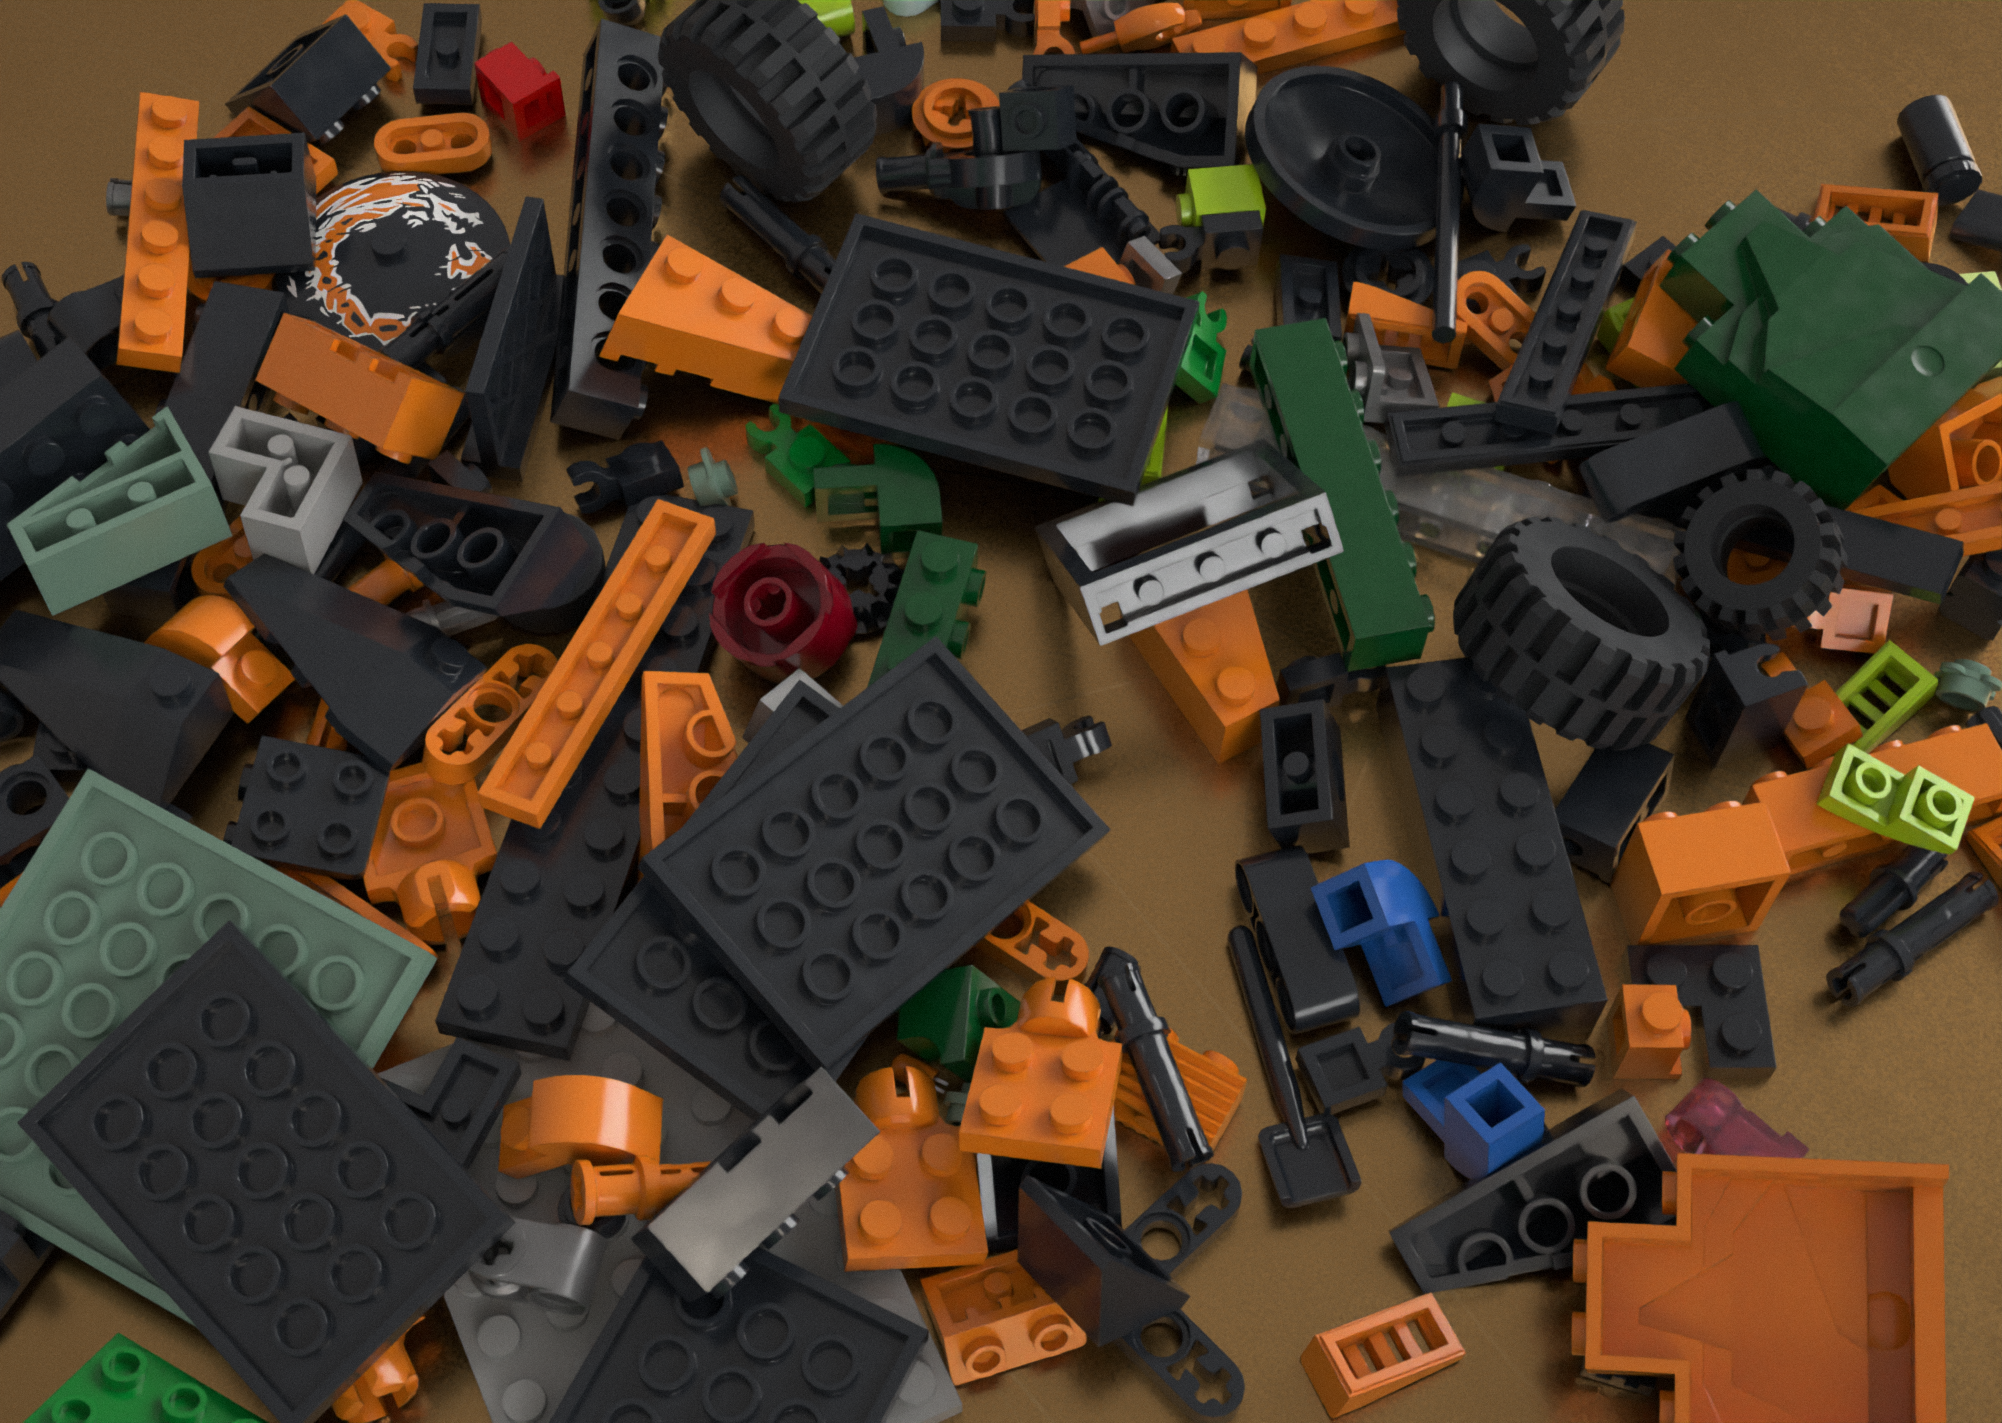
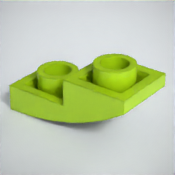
[1817,743,1975,855]

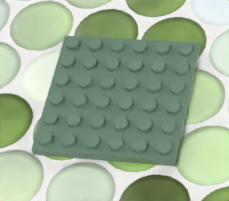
[0,769,438,1327]

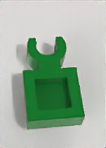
[1175,291,1227,404]
[745,404,850,508]

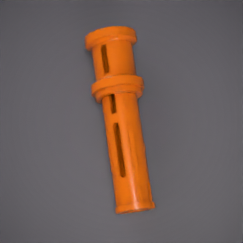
[571,1155,712,1226]

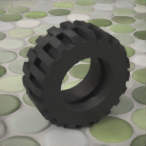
[658,0,877,203]
[1397,0,1625,125]
[1453,516,1710,751]

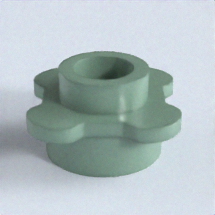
[688,447,738,507]
[1934,659,2002,712]

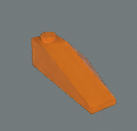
[1888,376,2002,500]
[638,671,738,882]

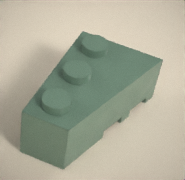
[7,406,233,616]

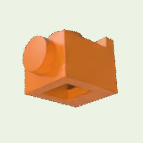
[1606,984,1691,1079]

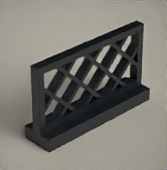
[460,196,563,482]

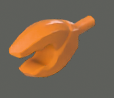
[1079,3,1202,54]

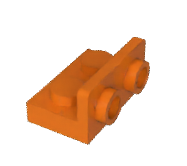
[920,1249,1087,1386]

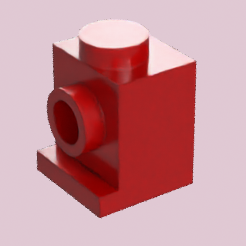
[474,41,566,142]

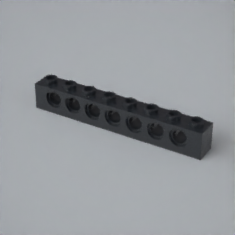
[550,18,668,440]

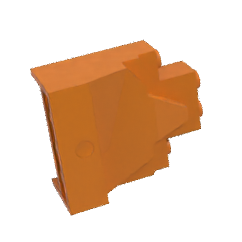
[1571,1153,1949,1423]

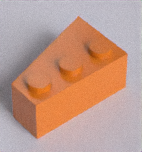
[599,235,812,404]
[255,313,465,464]

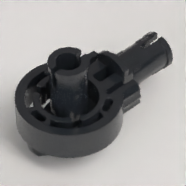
[876,106,1042,210]

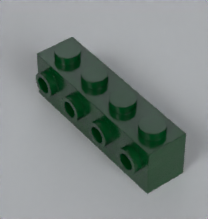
[867,530,987,688]

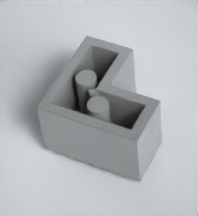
[208,406,363,574]

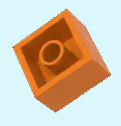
[1611,801,1791,945]

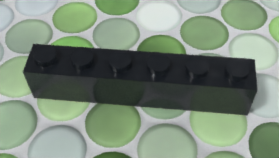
[102,281,290,622]

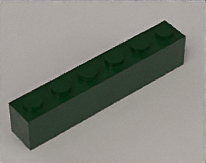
[1249,318,1435,672]

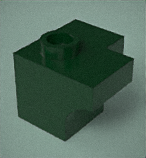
[897,965,1021,1083]

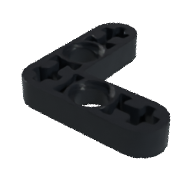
[1113,1163,1245,1423]

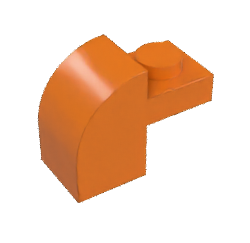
[144,595,295,724]
[498,1075,663,1179]

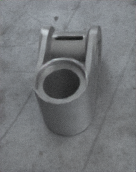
[468,1217,607,1315]

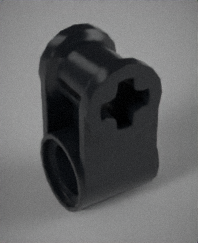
[47,274,124,370]

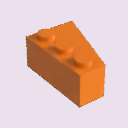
[1120,589,1280,764]

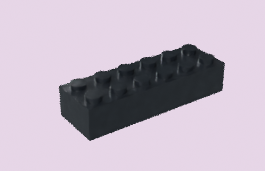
[1376,657,1608,1039]

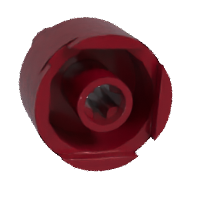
[709,542,857,683]

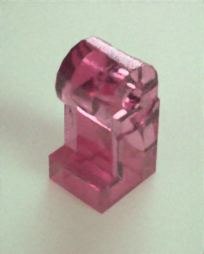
[1665,1078,1810,1158]

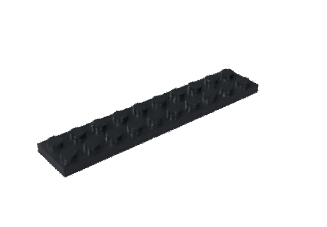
[435,494,755,1061]

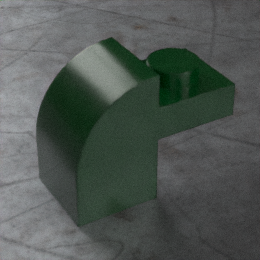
[813,444,943,559]

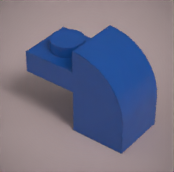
[1311,860,1452,1007]
[1402,1060,1545,1179]

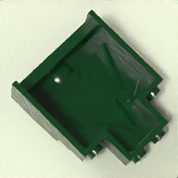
[1659,189,2002,510]

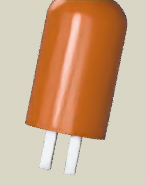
[890,1054,949,1094]

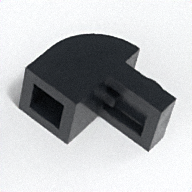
[854,6,924,136]
[1460,124,1576,232]

